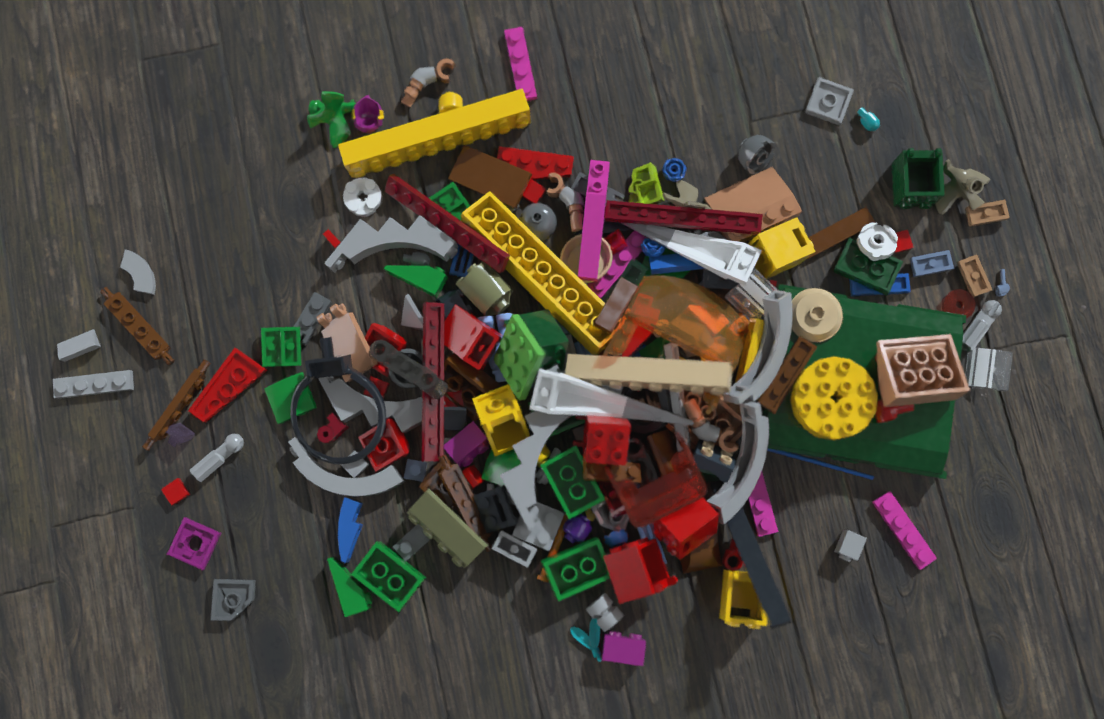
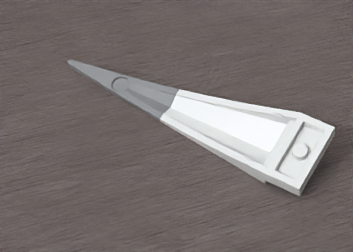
[620,222,762,285]
[530,369,694,425]

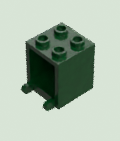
[892,148,945,209]
[504,309,569,375]

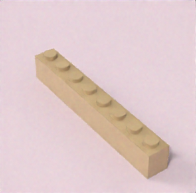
[565,354,732,395]

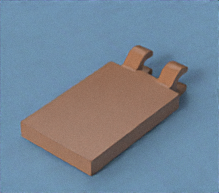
[317,303,377,383]

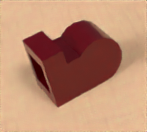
[317,413,349,443]

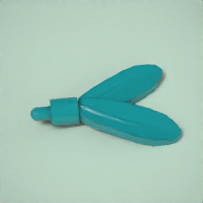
[570,618,602,662]

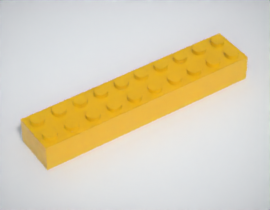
[338,88,531,178]
[461,191,627,356]

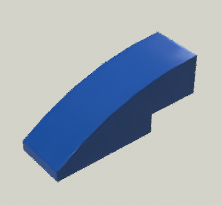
[338,497,363,563]

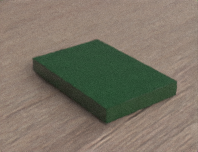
[833,238,903,295]

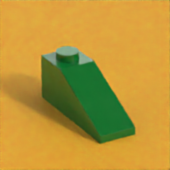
[384,265,448,298]
[327,557,373,617]

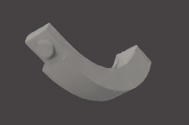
[723,290,793,404]
[707,400,769,524]
[289,437,405,496]

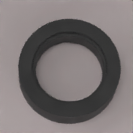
[621,387,673,434]

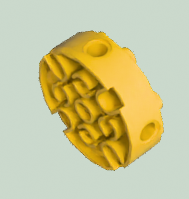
[790,357,878,440]

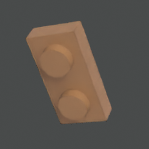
[965,200,1010,227]
[957,255,992,298]

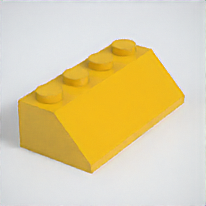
[735,317,764,400]

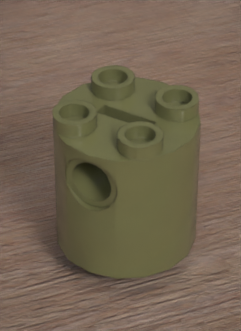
[456,261,513,316]

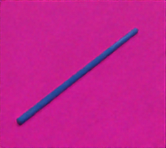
[767,448,874,480]

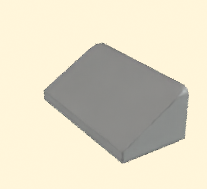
[57,329,101,362]

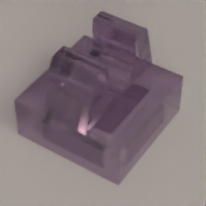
[166,423,195,447]

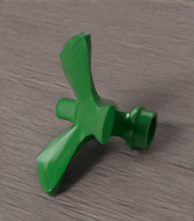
[307,91,356,148]

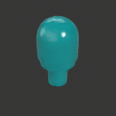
[857,107,880,132]

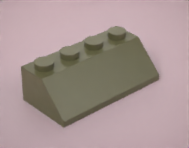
[407,489,487,568]

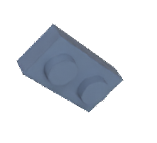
[910,250,954,277]

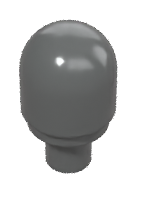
[403,252,430,266]

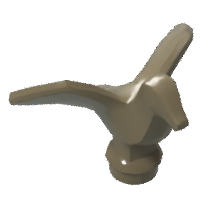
[935,159,990,215]
[662,180,711,228]

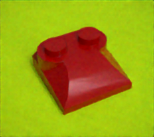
[365,323,406,377]
[358,418,410,472]

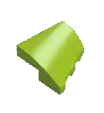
[628,163,664,204]

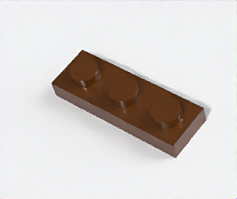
[583,460,641,485]

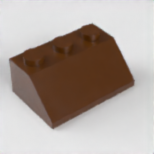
[444,353,502,422]
[645,429,691,494]

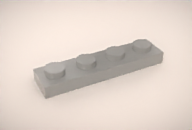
[53,370,134,399]

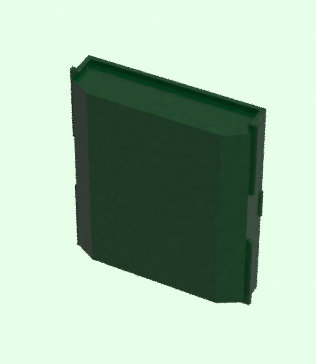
[758,284,967,479]

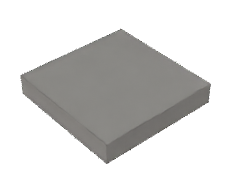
[805,77,854,125]

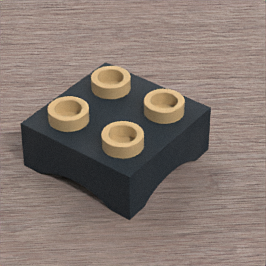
[690,439,736,483]

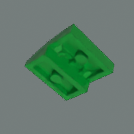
[429,182,470,220]
[261,327,302,367]
[264,372,317,424]
[481,449,521,488]

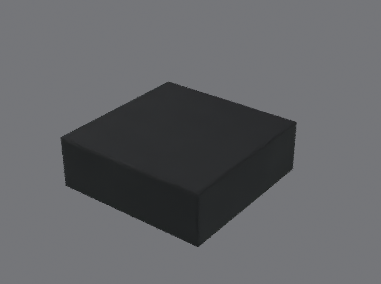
[444,407,467,430]

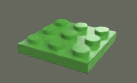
[493,314,545,400]

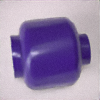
[562,514,592,544]

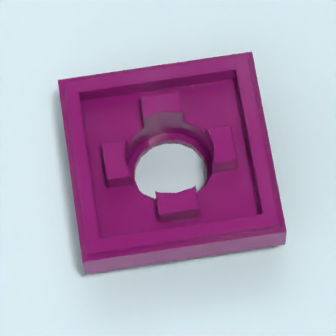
[167,517,221,570]

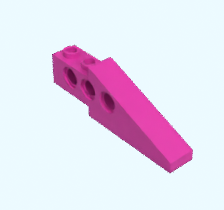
[578,160,610,281]

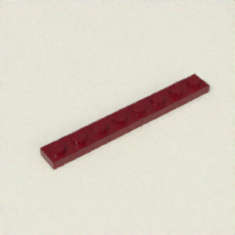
[385,174,510,273]
[604,200,763,235]
[422,302,444,462]

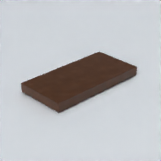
[448,145,532,209]

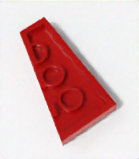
[497,146,574,180]
[188,348,267,422]

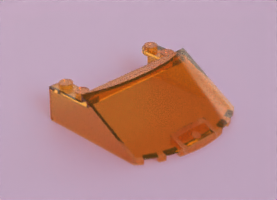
[603,275,749,415]

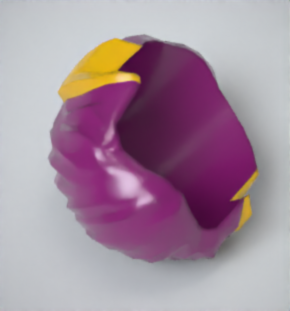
[352,95,384,134]

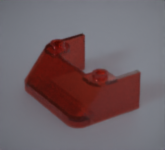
[604,431,707,528]

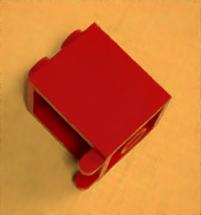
[573,415,630,466]
[653,482,719,560]
[603,537,678,604]

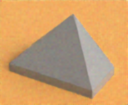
[401,294,423,331]

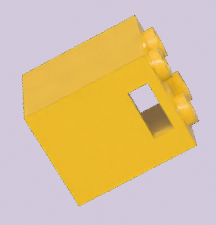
[748,218,815,281]
[472,384,530,456]
[719,569,767,629]

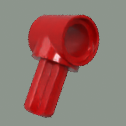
[875,400,914,423]
[722,538,743,571]

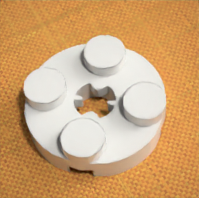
[343,178,382,216]
[856,223,898,261]

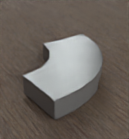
[120,250,156,295]

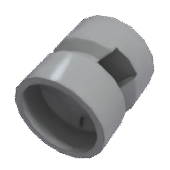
[586,593,624,632]

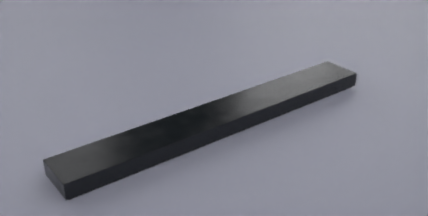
[710,481,792,630]

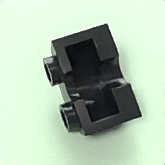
[435,288,475,318]

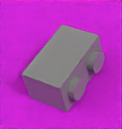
[492,530,537,567]

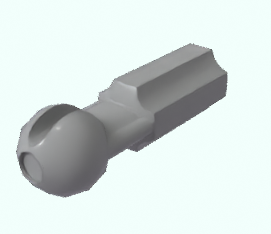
[962,300,1002,352]
[190,434,244,482]

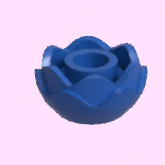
[662,158,686,182]
[641,238,665,258]
[604,529,628,549]

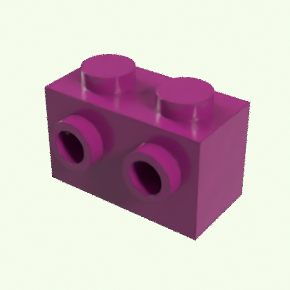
[444,422,490,469]
[602,631,646,666]

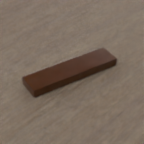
[807,207,876,259]
[757,336,817,414]

